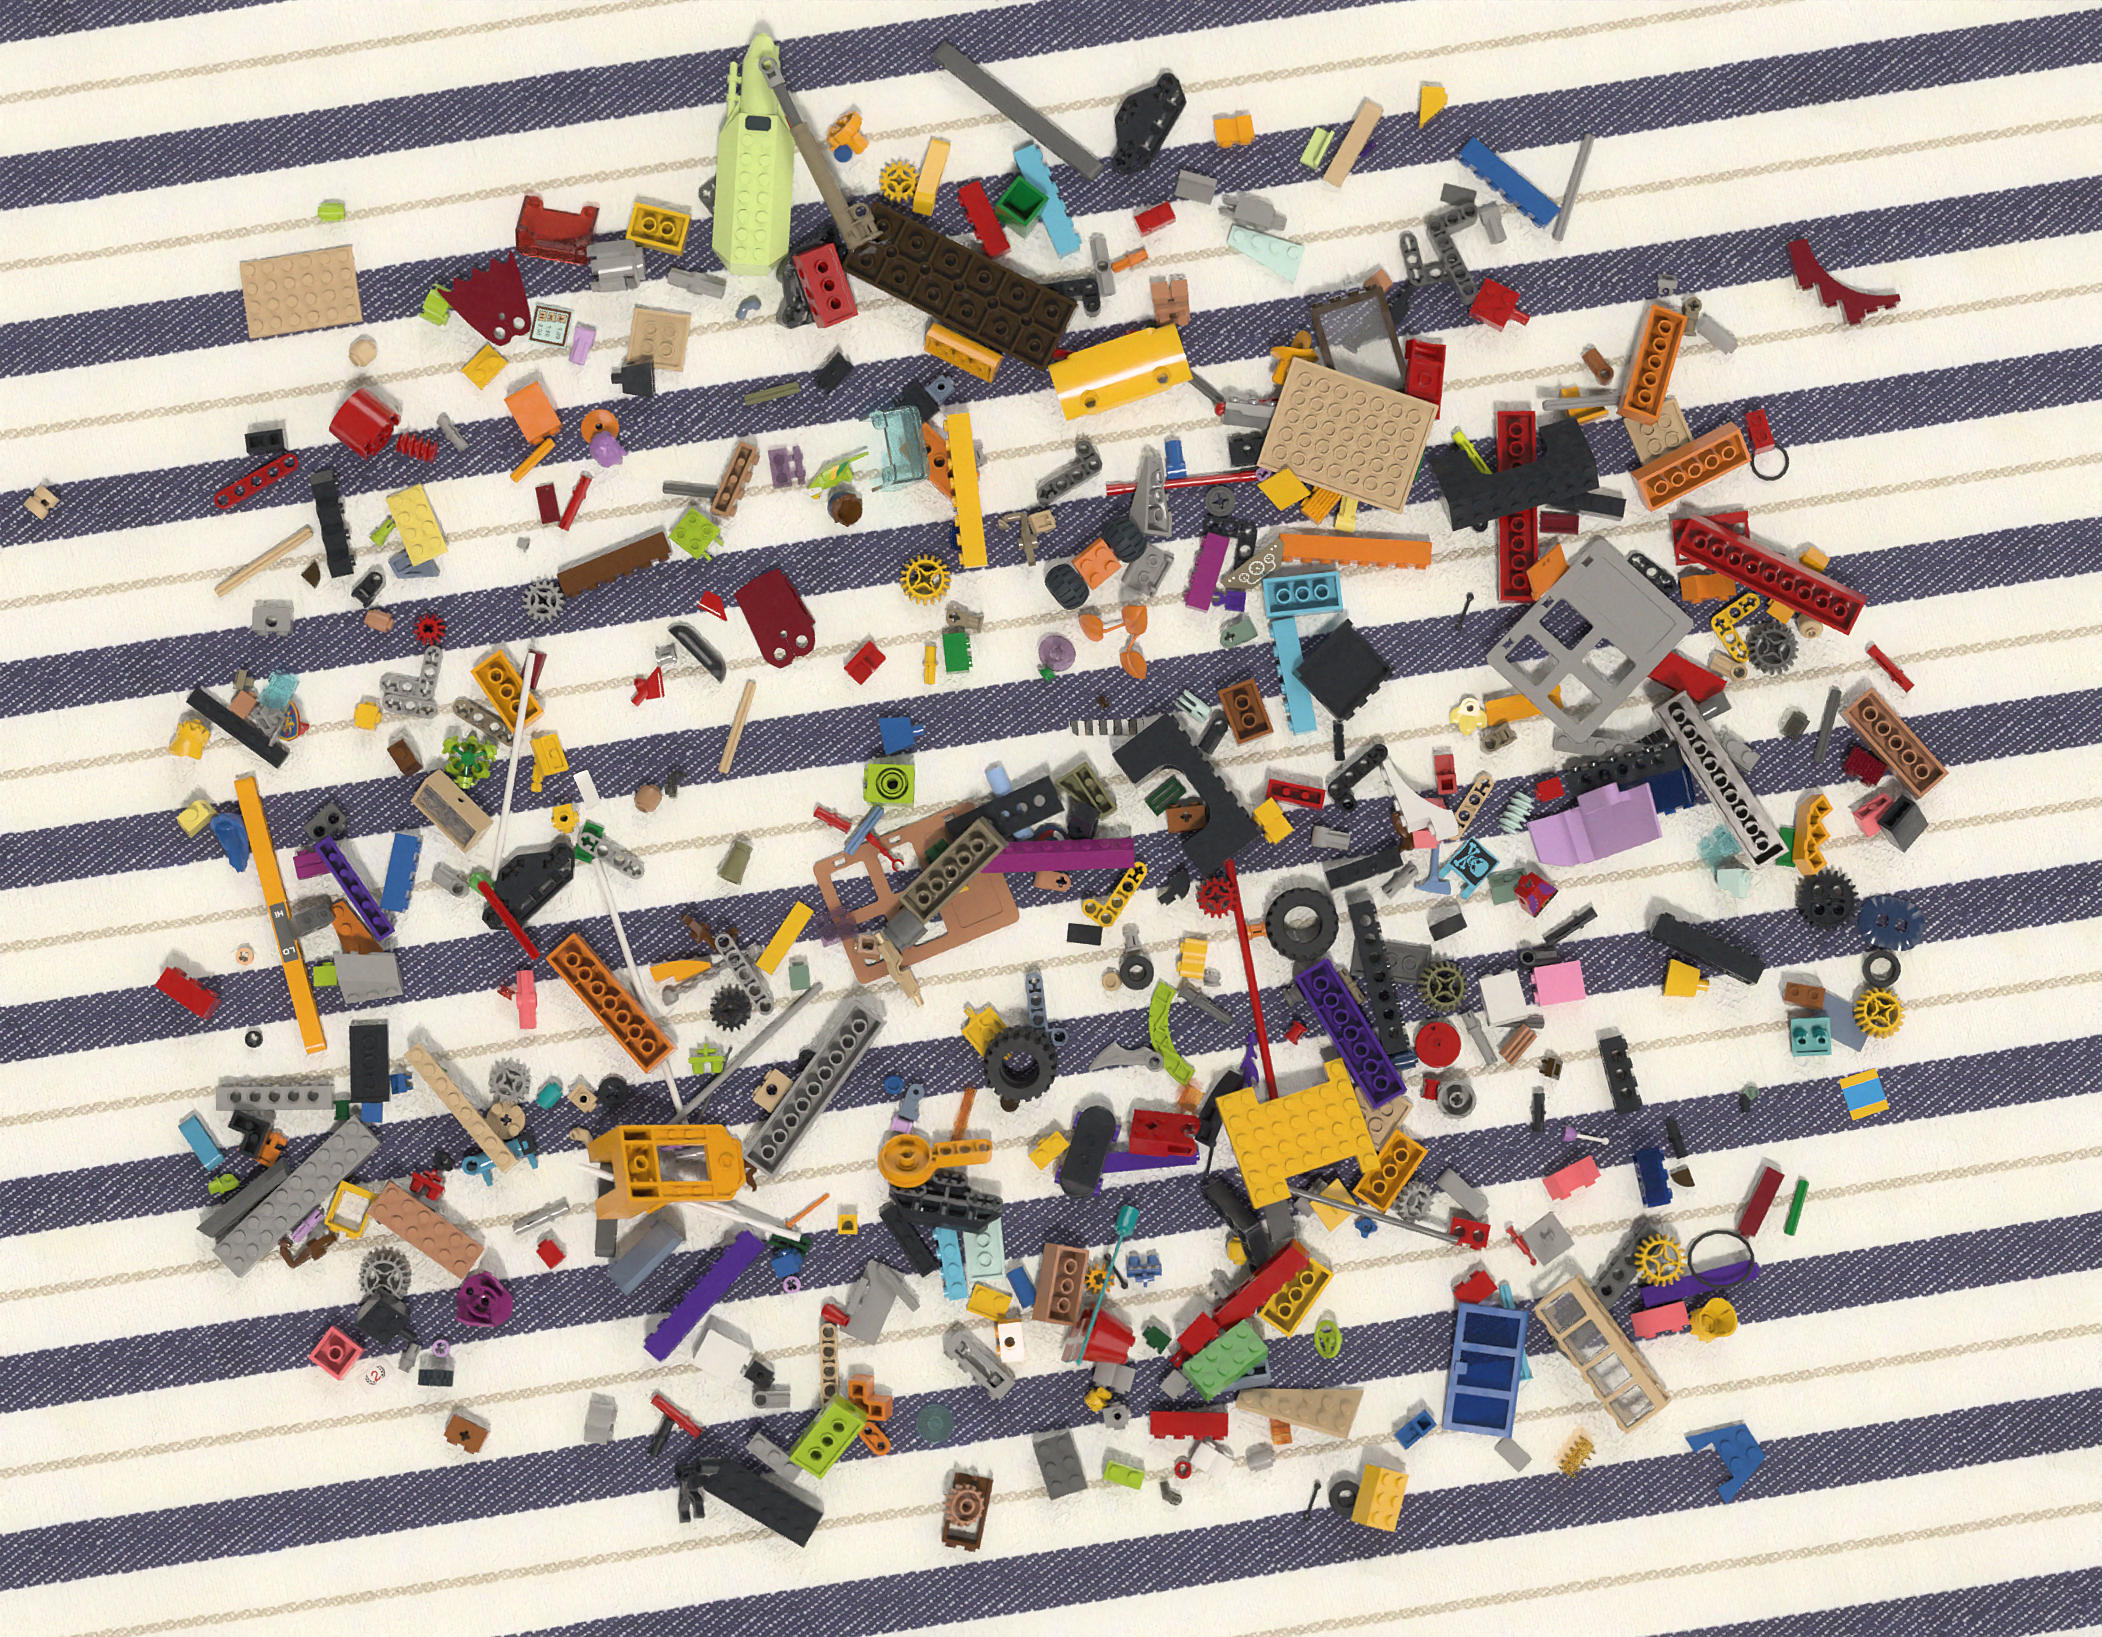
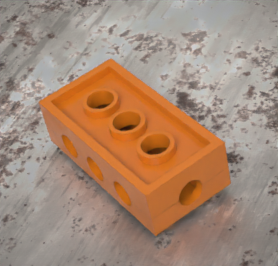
[899,422,980,503]

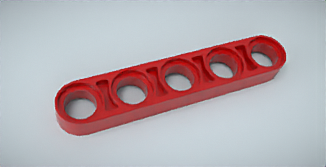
[214,454,299,510]

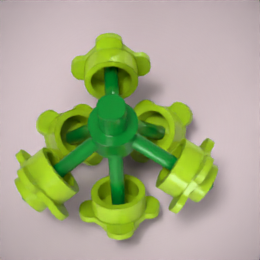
[442,735,497,789]

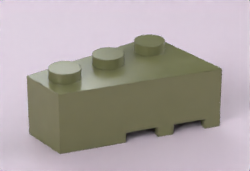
[1054,761,1118,821]

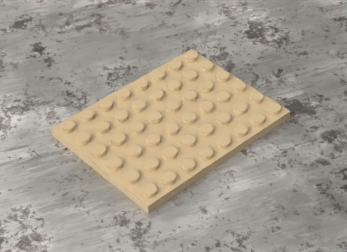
[1256,357,1439,515]

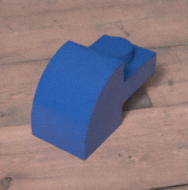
[1393,1409,1437,1450]

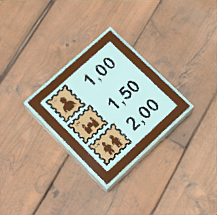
[528,304,573,349]

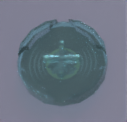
[916,1404,955,1443]

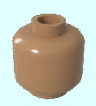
[634,784,662,813]

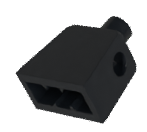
[611,358,656,398]

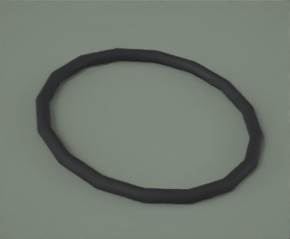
[1688,1230,1754,1289]

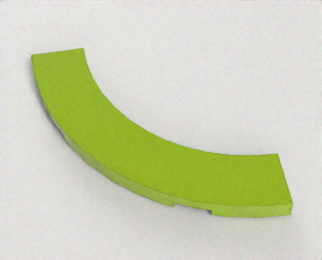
[1149,982,1195,1087]

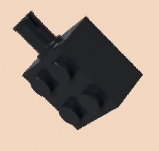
[355,1287,417,1346]

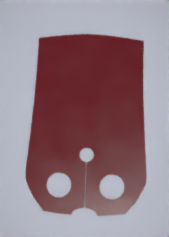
[734,568,815,669]

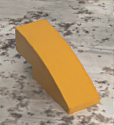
[649,960,712,983]

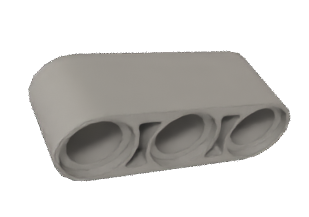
[1436,1168,1490,1220]

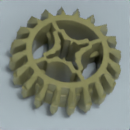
[1417,961,1469,1013]

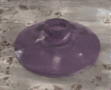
[1038,635,1076,672]

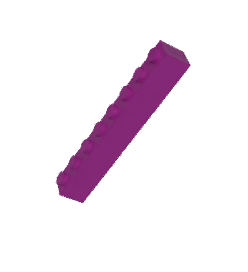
[981,837,1135,873]

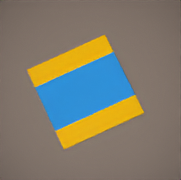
[1839,1068,1889,1120]

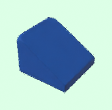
[361,1103,383,1123]

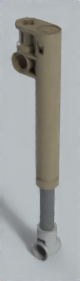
[758,56,883,250]

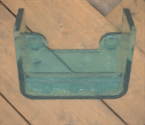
[858,405,930,492]

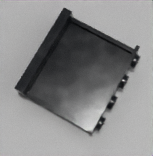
[1292,619,1396,723]

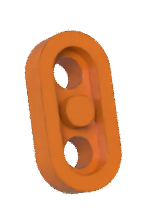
[858,1421,891,1456]

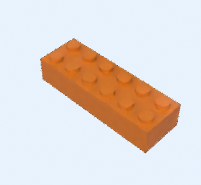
[1616,304,1688,427]
[1630,421,1752,512]

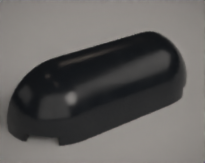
[668,625,727,684]

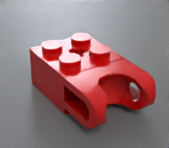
[1129,1109,1201,1157]

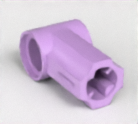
[568,325,596,366]

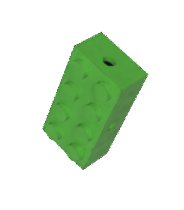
[1183,1320,1268,1402]

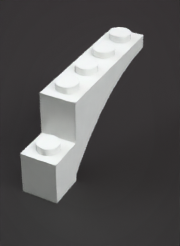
[1380,759,1459,842]

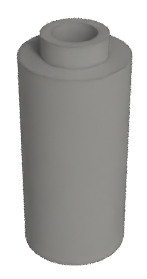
[1697,316,1739,355]

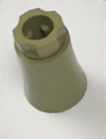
[717,841,753,885]

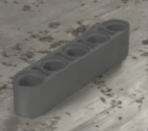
[595,1163,618,1258]

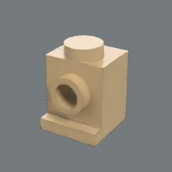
[567,1083,599,1113]

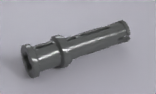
[1177,982,1233,1027]

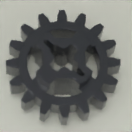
[710,990,752,1033]

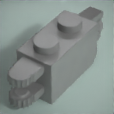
[1219,196,1287,233]

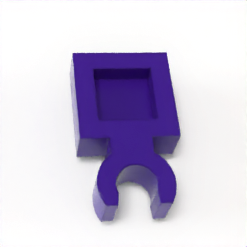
[1212,591,1246,613]

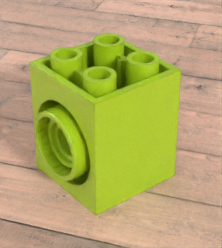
[863,764,916,807]

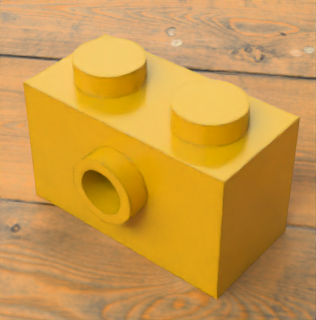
[1028,1131,1070,1171]

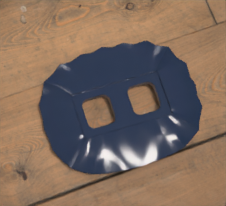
[1858,896,1925,951]

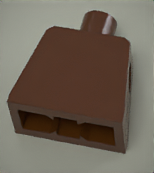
[387,738,424,778]

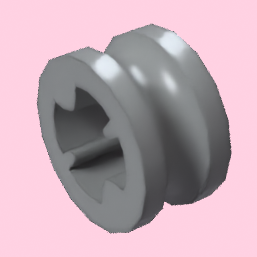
[1204,976,1221,987]

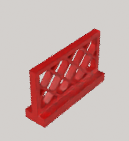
[1669,511,1750,566]

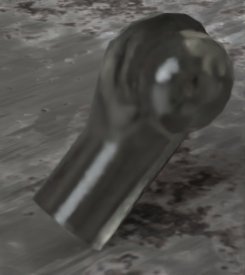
[1159,1480,1183,1506]

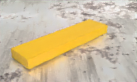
[755,901,814,976]

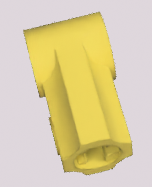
[1334,495,1358,533]

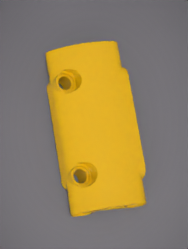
[1048,323,1193,421]

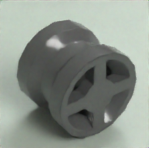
[1281,984,1304,1008]

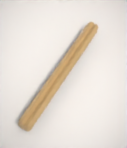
[214,527,313,597]

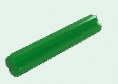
[1784,1180,1809,1236]

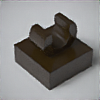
[1539,1057,1563,1080]

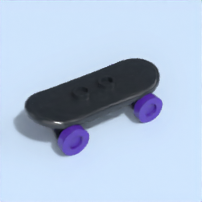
[1054,1106,1122,1199]

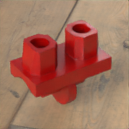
[409,1168,446,1202]

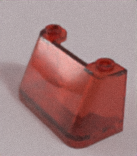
[515,195,600,265]

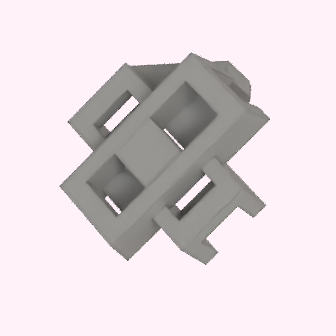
[250,706,286,747]

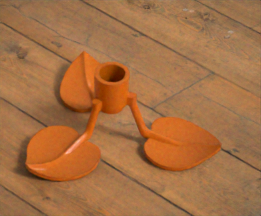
[1078,605,1148,679]

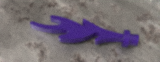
[1239,1032,1259,1090]

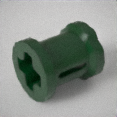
[333,1100,351,1120]

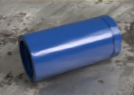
[1005,1266,1036,1309]

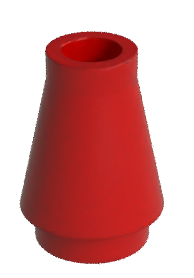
[821,1303,851,1327]

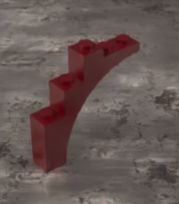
[1786,238,1901,326]

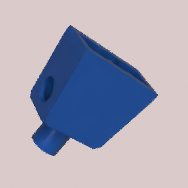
[878,717,925,756]

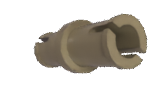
[1337,967,1367,1006]

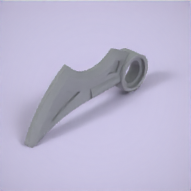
[1089,1042,1165,1072]

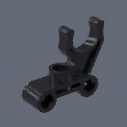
[674,1457,719,1523]

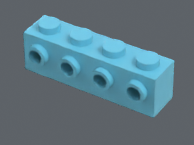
[932,1227,969,1301]

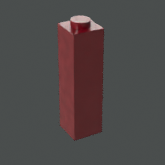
[1735,1166,1785,1239]

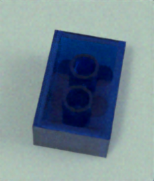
[1631,1146,1673,1209]

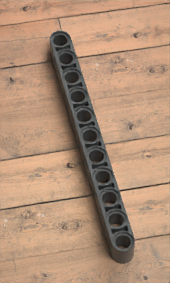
[932,41,1104,182]

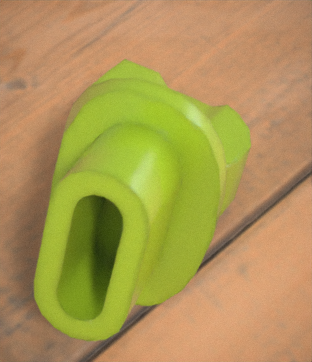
[207,1174,239,1195]

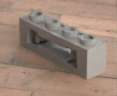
[943,1330,1016,1400]

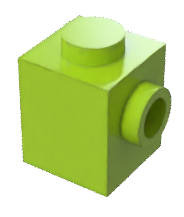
[313,962,340,987]

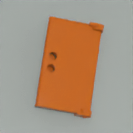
[1527,543,1570,601]

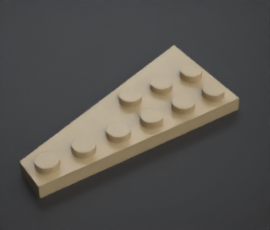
[1235,1388,1364,1440]

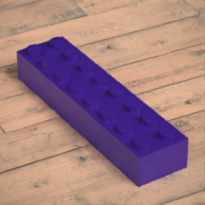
[1293,958,1408,1112]
[643,1230,767,1363]

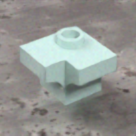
[1717,868,1751,899]

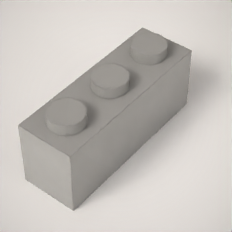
[746,1431,803,1483]

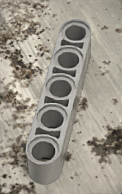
[715,932,774,1016]

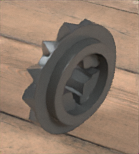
[1205,486,1236,517]

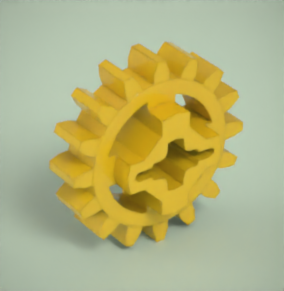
[879,161,919,203]

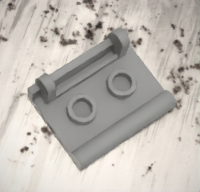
[1121,543,1175,598]

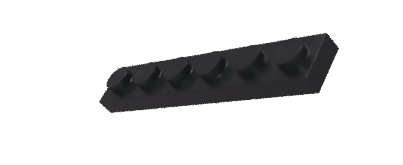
[186,687,290,770]

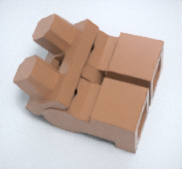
[1150,279,1190,327]

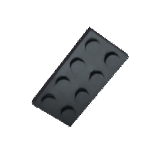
[349,1024,391,1103]

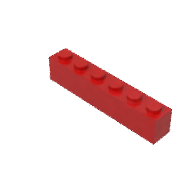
[1211,1237,1310,1332]

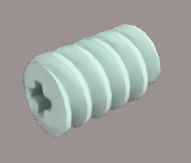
[1498,792,1535,836]

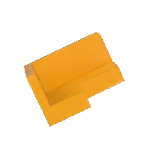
[1559,386,1609,426]

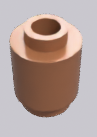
[365,609,395,633]

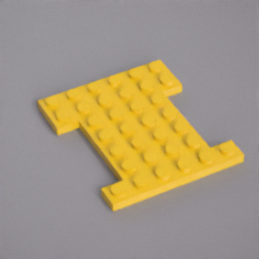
[1215,1057,1381,1209]

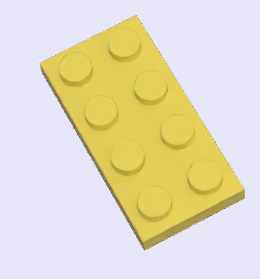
[386,484,449,566]

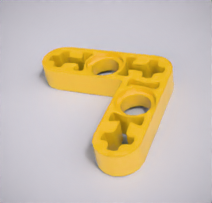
[1710,593,1760,664]

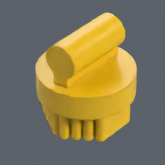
[1084,1387,1112,1413]

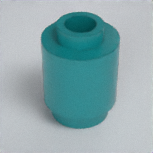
[535,1081,563,1111]

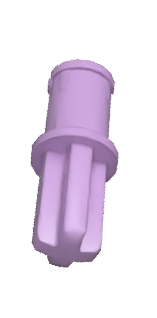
[290,1208,325,1243]

